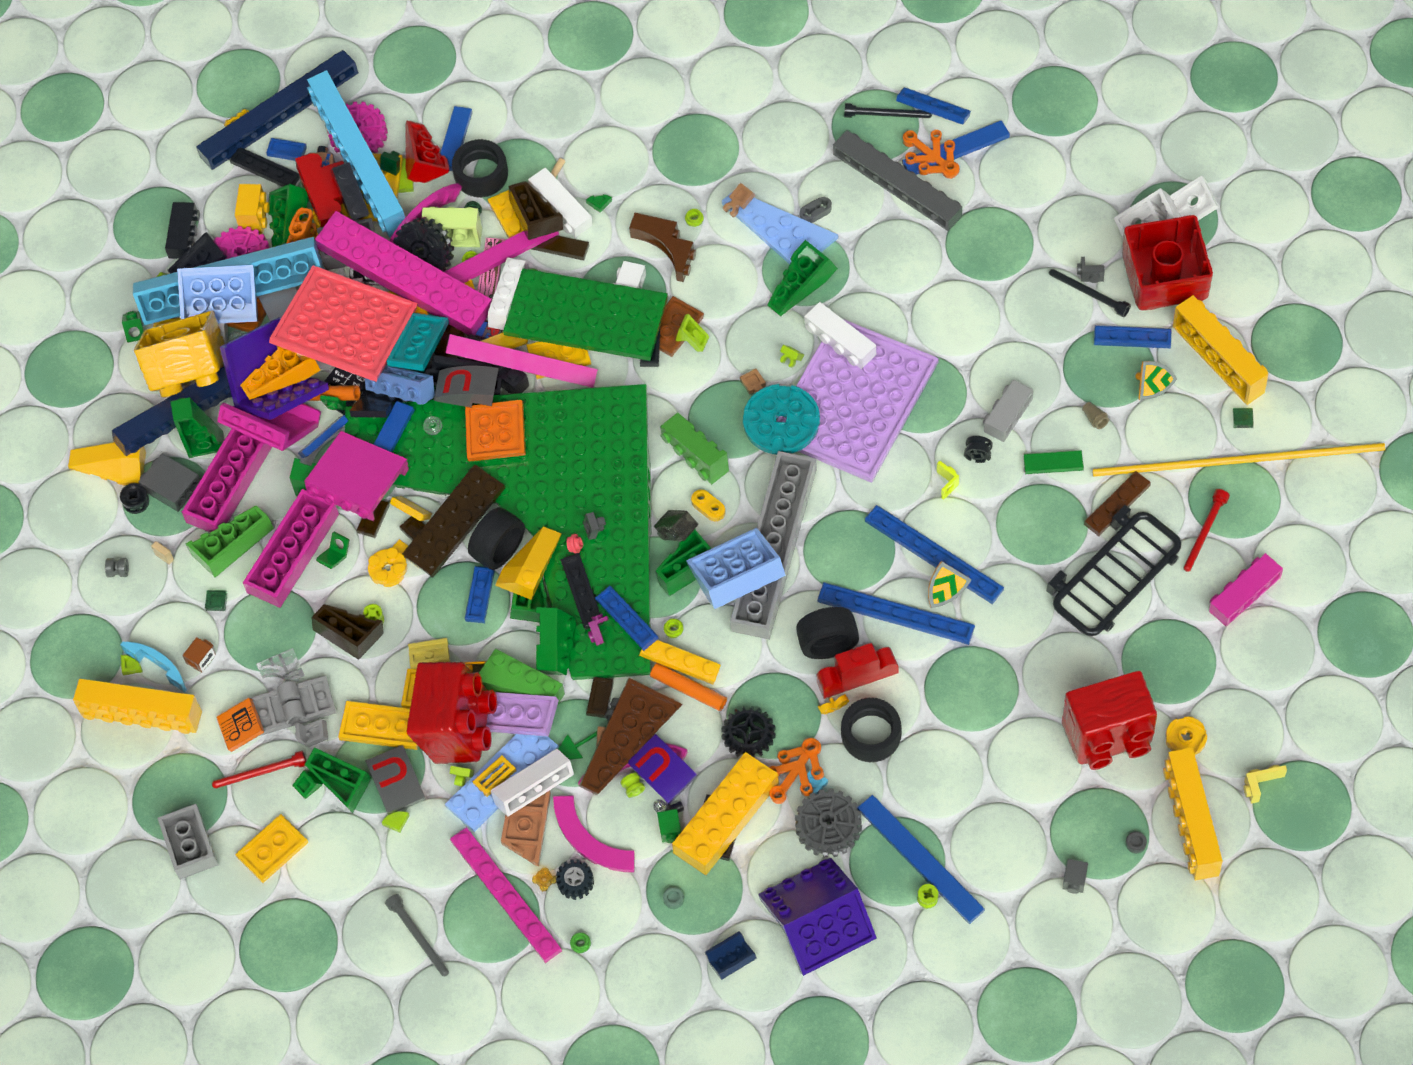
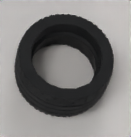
[452,139,508,198]
[467,507,525,570]
[796,607,859,659]
[841,697,902,763]

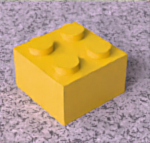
[235,184,270,235]

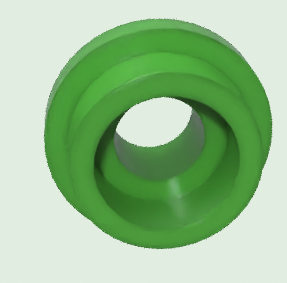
[570,933,591,953]

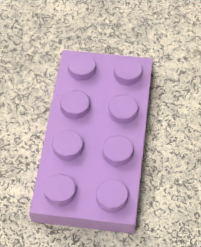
[486,692,559,737]

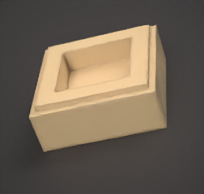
[151,541,174,565]

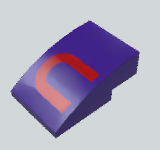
[628,734,698,804]

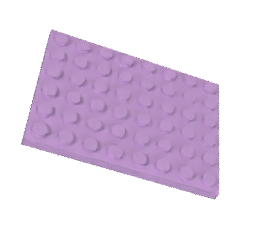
[776,319,939,483]

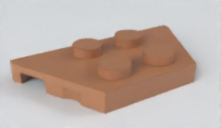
[501,790,551,866]

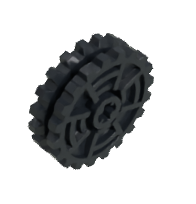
[393,217,454,272]

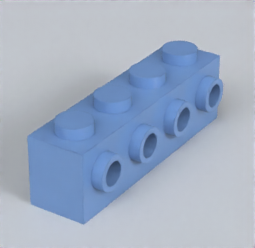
[365,365,435,404]

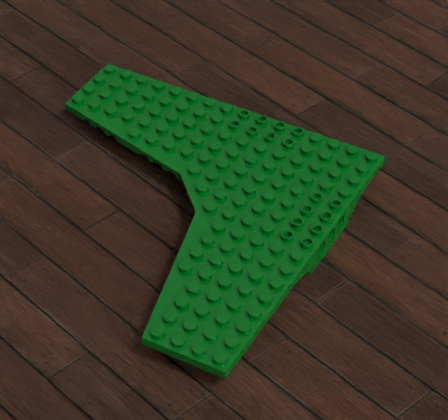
[345,384,652,680]

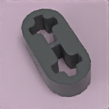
[800,197,832,223]

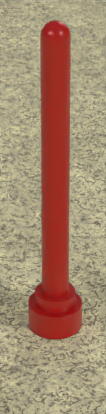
[1184,489,1230,572]
[212,750,307,788]

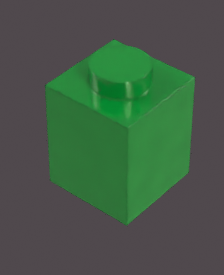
[657,809,681,843]

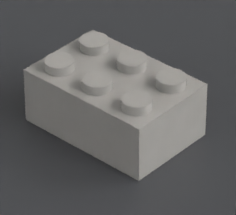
[158,804,218,880]

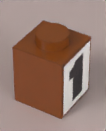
[182,637,216,673]

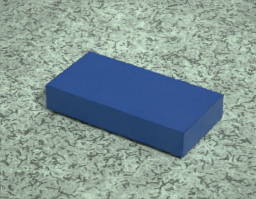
[266,138,307,161]

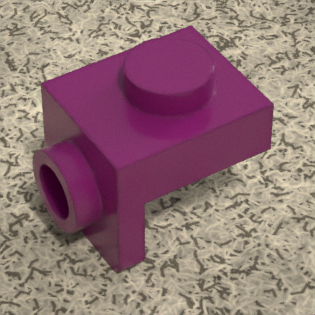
[588,614,609,646]

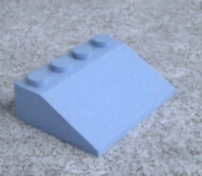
[177,265,258,324]
[686,528,786,609]

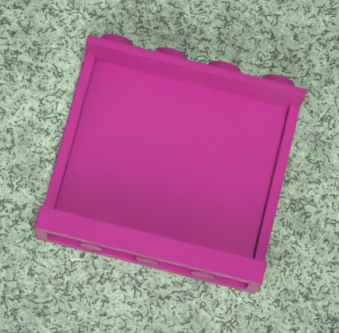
[217,403,321,451]
[304,431,409,521]

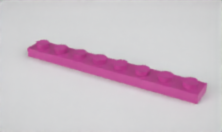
[450,827,562,963]

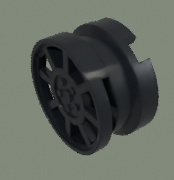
[964,436,993,463]
[120,483,150,514]

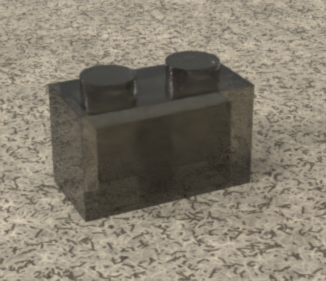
[653,510,699,541]

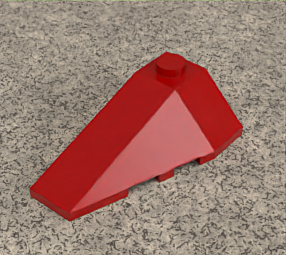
[405,121,449,183]

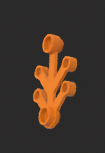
[903,130,960,179]
[769,738,824,804]

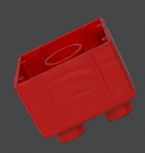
[1122,215,1213,310]
[407,662,497,764]
[1062,671,1157,770]

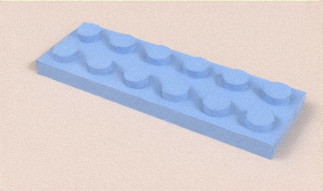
[445,734,559,832]

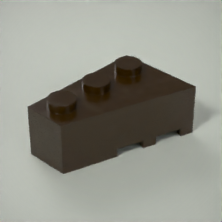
[508,181,563,240]
[311,604,384,660]

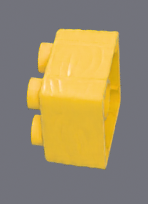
[134,310,225,397]

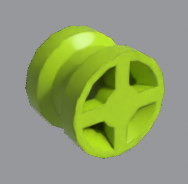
[363,604,384,623]
[620,773,645,798]
[917,884,938,909]

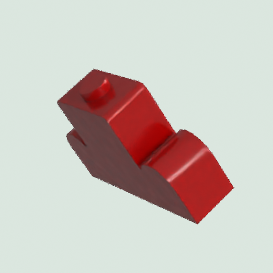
[295,153,344,227]
[816,643,899,699]

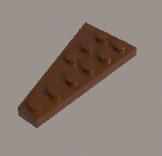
[579,678,683,795]

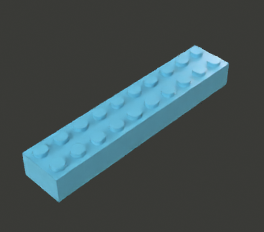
[307,70,406,238]
[133,237,324,325]

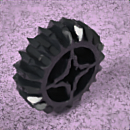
[721,706,776,758]

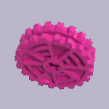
[327,101,388,154]
[214,226,270,259]

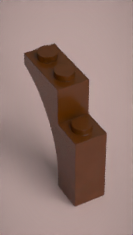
[629,213,696,282]

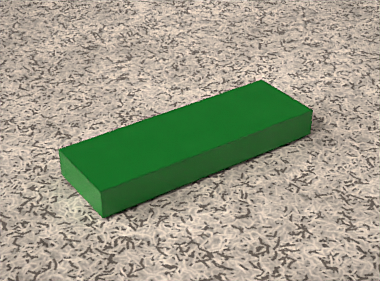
[1023,450,1084,475]

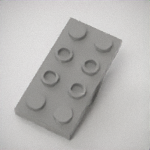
[251,676,336,736]

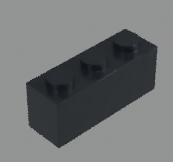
[330,162,369,221]
[165,202,200,259]

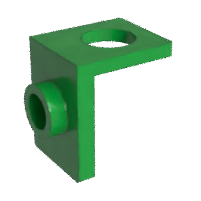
[122,311,144,343]
[320,395,347,410]
[316,531,350,569]

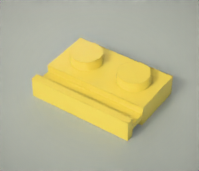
[408,638,450,669]

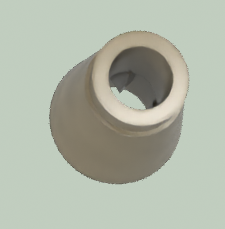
[1082,402,1109,429]

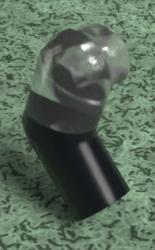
[653,799,684,813]

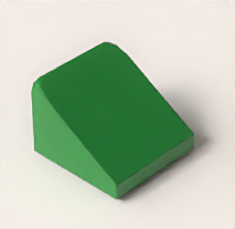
[292,770,323,799]

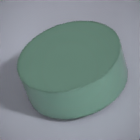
[663,887,684,909]

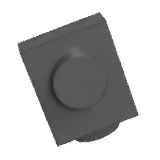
[1077,257,1105,283]

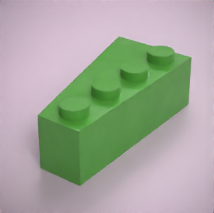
[660,413,729,485]
[185,506,274,577]
[479,648,565,704]

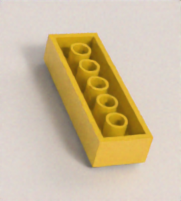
[1173,295,1268,405]
[73,679,202,734]
[1163,747,1223,881]
[672,752,779,875]

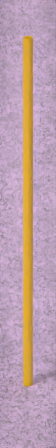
[1092,443,1385,477]

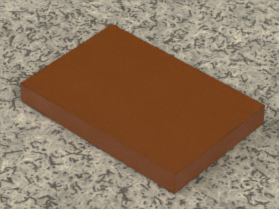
[660,296,704,357]

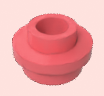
[567,534,583,554]

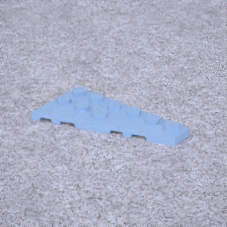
[722,193,838,265]

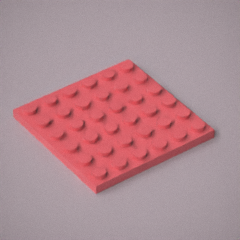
[269,265,418,382]

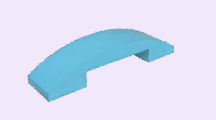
[120,642,187,693]

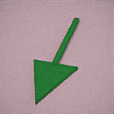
[558,726,606,760]

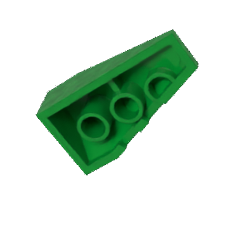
[268,184,308,247]
[767,240,838,317]

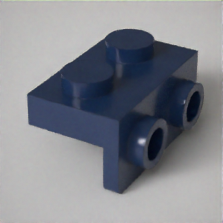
[705,931,757,980]

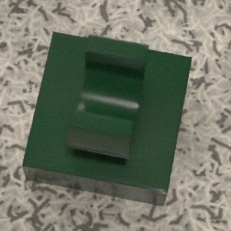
[380,151,400,175]

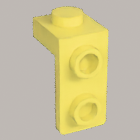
[1243,765,1287,804]

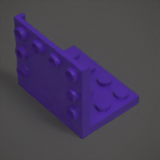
[220,317,329,420]
[758,858,877,976]

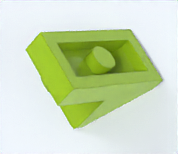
[675,314,709,352]

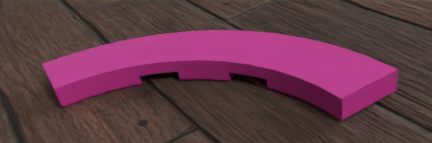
[389,183,462,245]
[553,796,635,872]

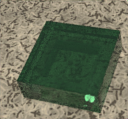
[1233,408,1254,428]
[205,590,228,611]

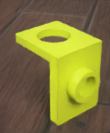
[937,461,959,500]

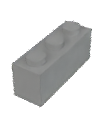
[983,380,1033,442]

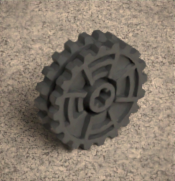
[795,789,862,858]

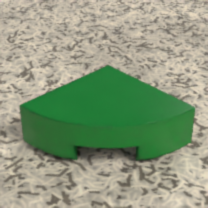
[586,194,612,213]

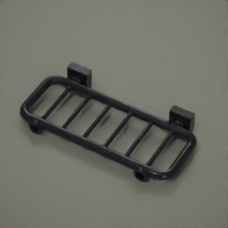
[1046,505,1182,636]

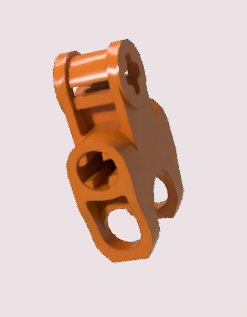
[286,207,317,244]

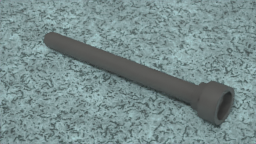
[385,894,449,976]

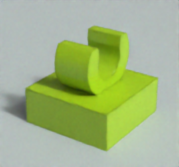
[780,345,805,368]
[449,766,474,787]

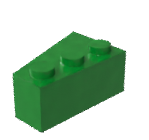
[536,607,576,675]
[305,747,372,813]

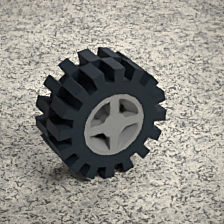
[556,859,594,900]

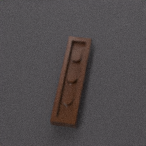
[1084,471,1151,537]

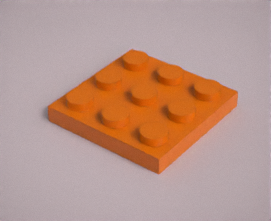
[465,400,526,462]

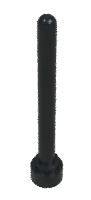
[844,103,932,118]
[1049,269,1131,318]

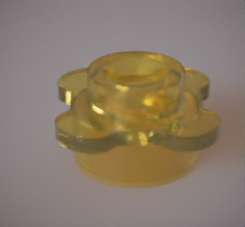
[532,868,556,892]

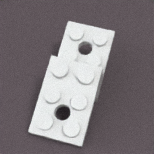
[1114,176,1219,239]

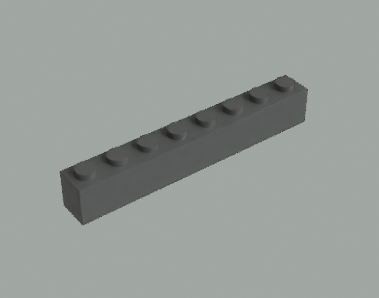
[833,130,962,231]

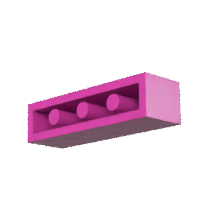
[1209,553,1283,627]

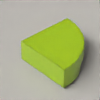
[120,655,143,676]
[381,811,410,833]

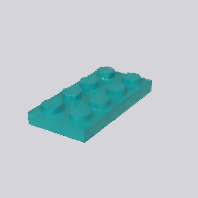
[387,313,449,371]

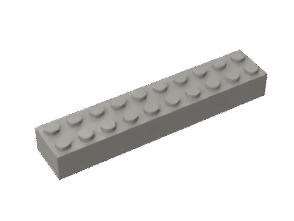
[730,451,816,640]

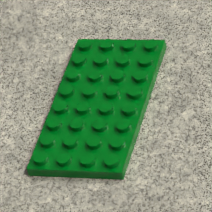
[503,268,668,361]

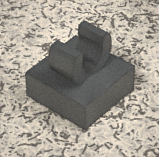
[583,512,606,540]

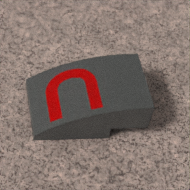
[434,366,498,408]
[365,745,426,815]

